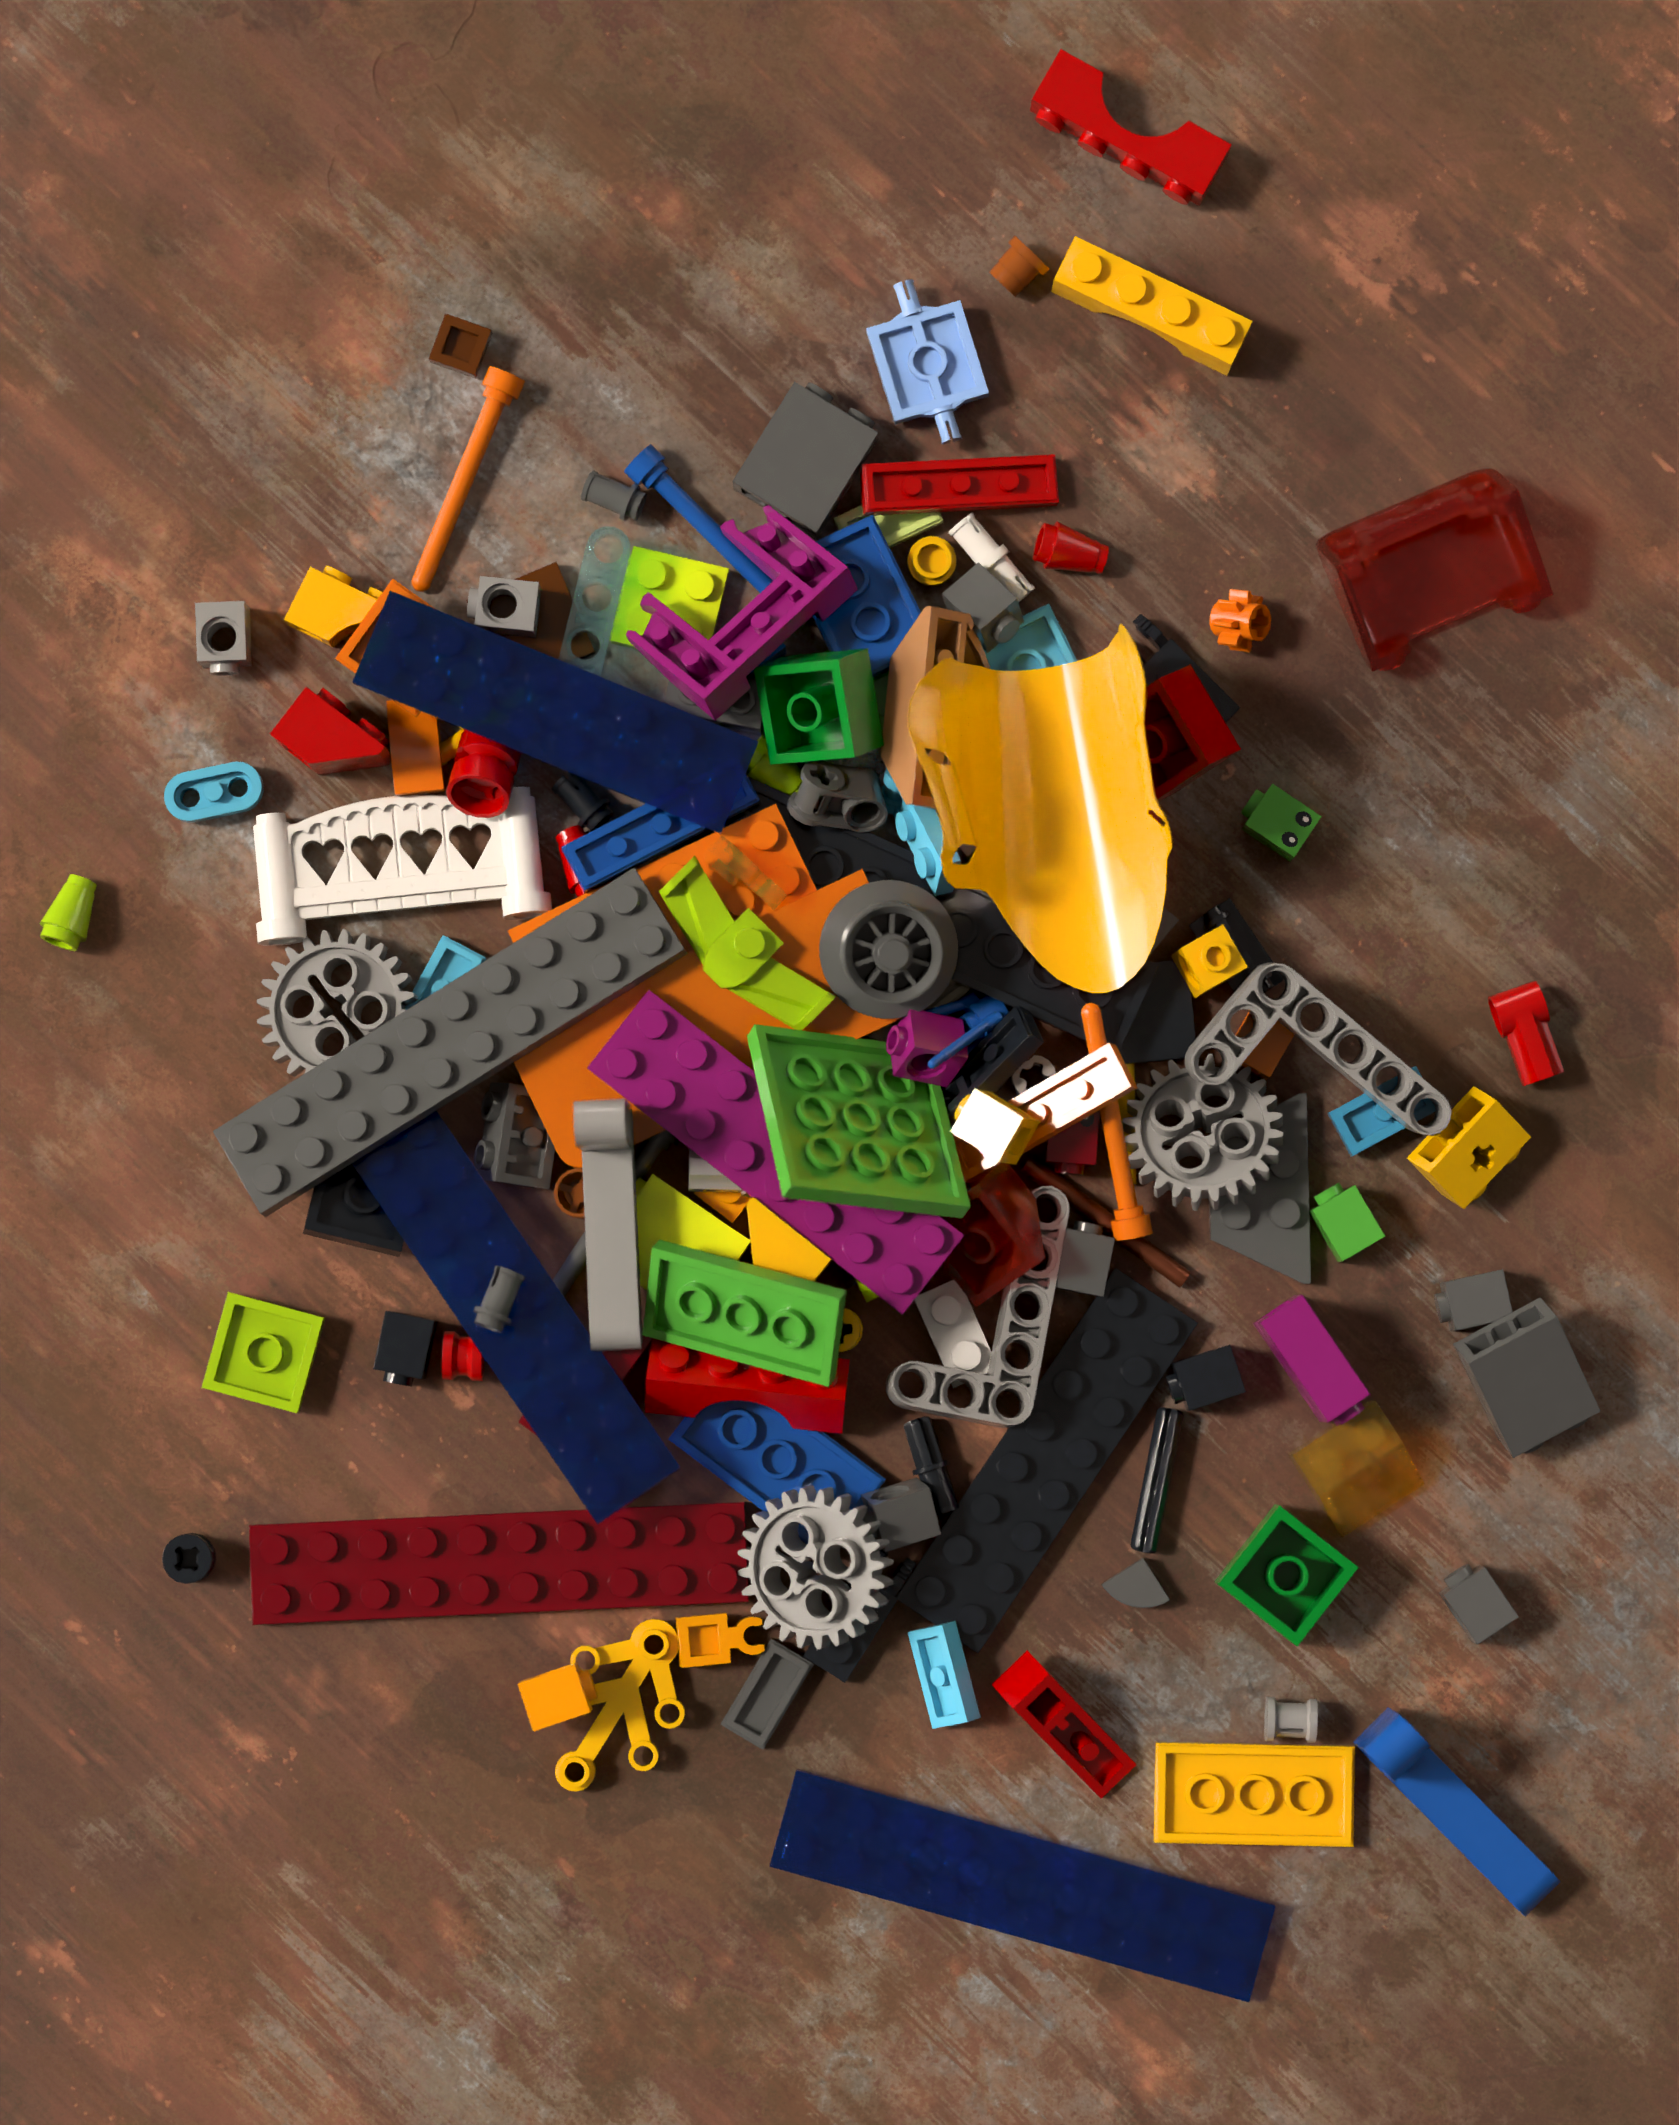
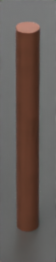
[1021,1155,1191,1288]

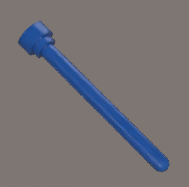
[624,444,806,625]

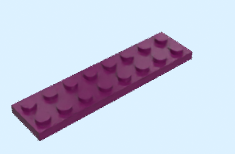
[587,990,964,1315]

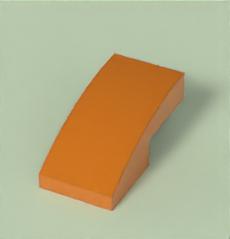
[386,695,445,796]

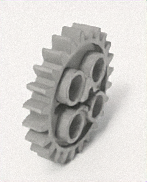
[257,929,418,1077]
[1122,1054,1283,1211]
[737,1485,894,1650]

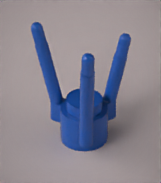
[924,992,1009,1069]

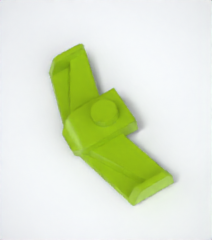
[659,856,836,1030]

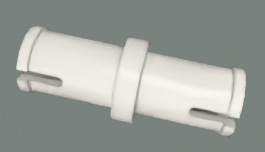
[948,512,1035,602]

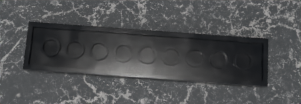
[670,760,1159,1052]

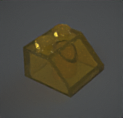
[1287,1401,1425,1538]

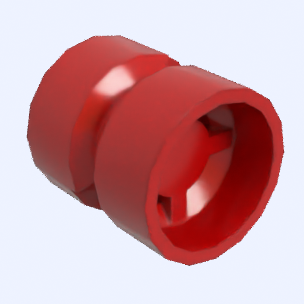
[446,724,522,818]

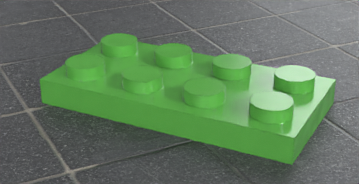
[642,1239,847,1387]

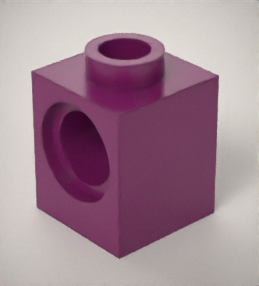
[886,1009,968,1087]

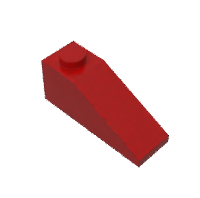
[991,1650,1137,1799]

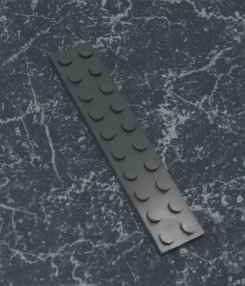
[213,868,688,1217]

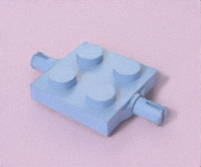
[866,279,989,444]

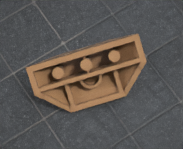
[881,606,991,810]

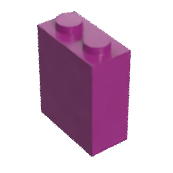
[1253,1294,1370,1425]

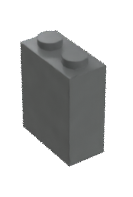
[732,381,878,540]
[1453,1297,1601,1458]

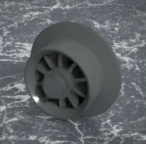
[819,880,958,1019]

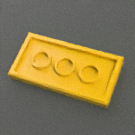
[1153,1742,1355,1847]

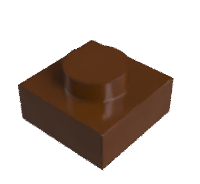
[429,313,493,379]

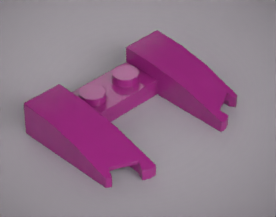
[626,505,858,721]

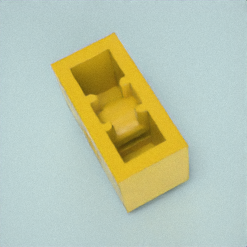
[1407,1086,1531,1209]

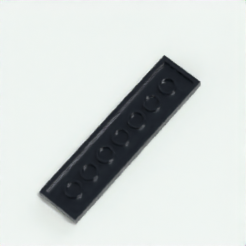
[896,1268,1198,1653]

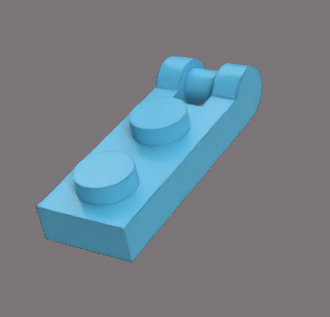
[882,767,961,896]

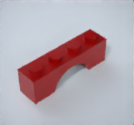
[1030,49,1232,206]
[645,1338,850,1434]

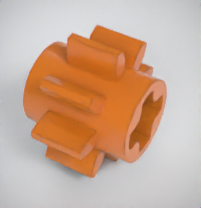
[1210,589,1271,652]

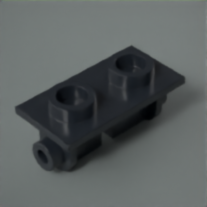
[1189,898,1284,993]

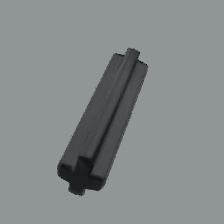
[1130,1407,1184,1554]

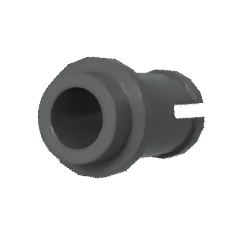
[581,470,647,522]
[473,1266,525,1333]

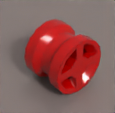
[442,1331,486,1381]

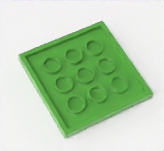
[747,1024,971,1218]

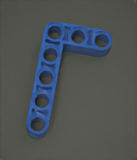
[1353,1707,1561,1917]

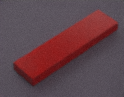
[859,454,1059,516]

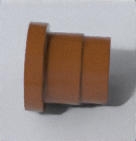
[989,235,1050,297]

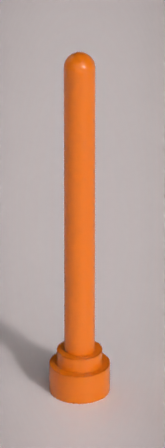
[411,366,525,592]
[1081,1003,1153,1241]

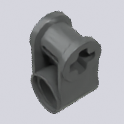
[787,760,888,833]

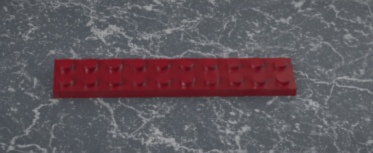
[249,1502,749,1625]

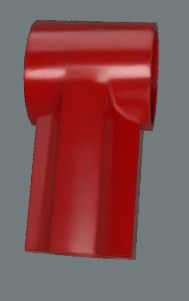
[1488,981,1564,1086]

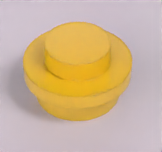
[907,536,957,586]

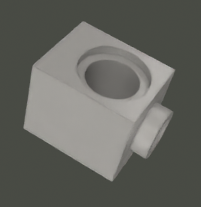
[467,576,541,638]
[195,601,252,676]

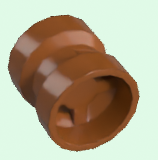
[554,1168,585,1219]

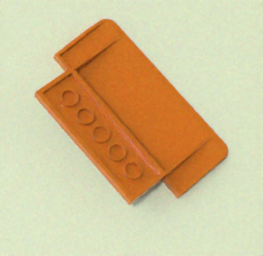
[508,804,903,1168]

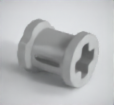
[1011,1055,1056,1096]
[1264,1697,1318,1743]

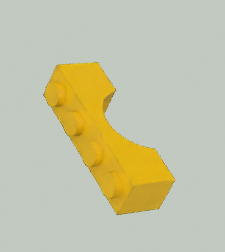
[1051,236,1253,376]
[284,565,490,712]

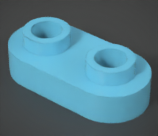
[164,762,264,823]

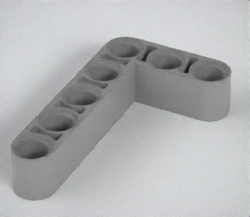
[1184,962,1451,1135]
[574,1099,642,1352]
[886,1186,1069,1428]

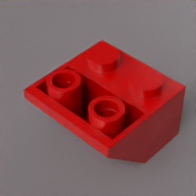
[270,687,391,775]

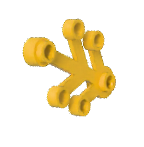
[555,1619,685,1792]

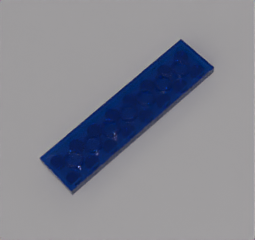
[352,591,759,835]

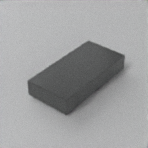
[720,1638,814,1750]

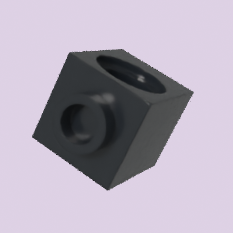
[373,1311,438,1387]
[1166,1345,1246,1411]

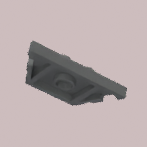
[1209,1093,1311,1284]

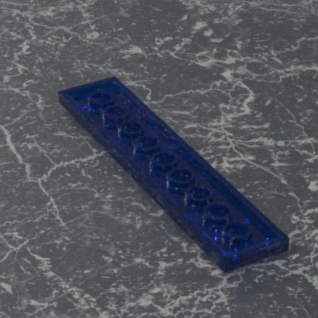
[352,1111,681,1525]
[769,1769,1276,2002]

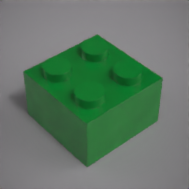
[754,648,884,765]
[1214,1504,1359,1646]

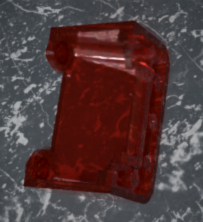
[1316,469,1554,672]

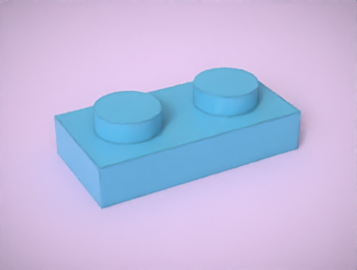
[907,1621,981,1729]

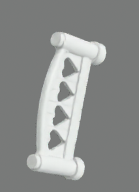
[253,787,552,946]

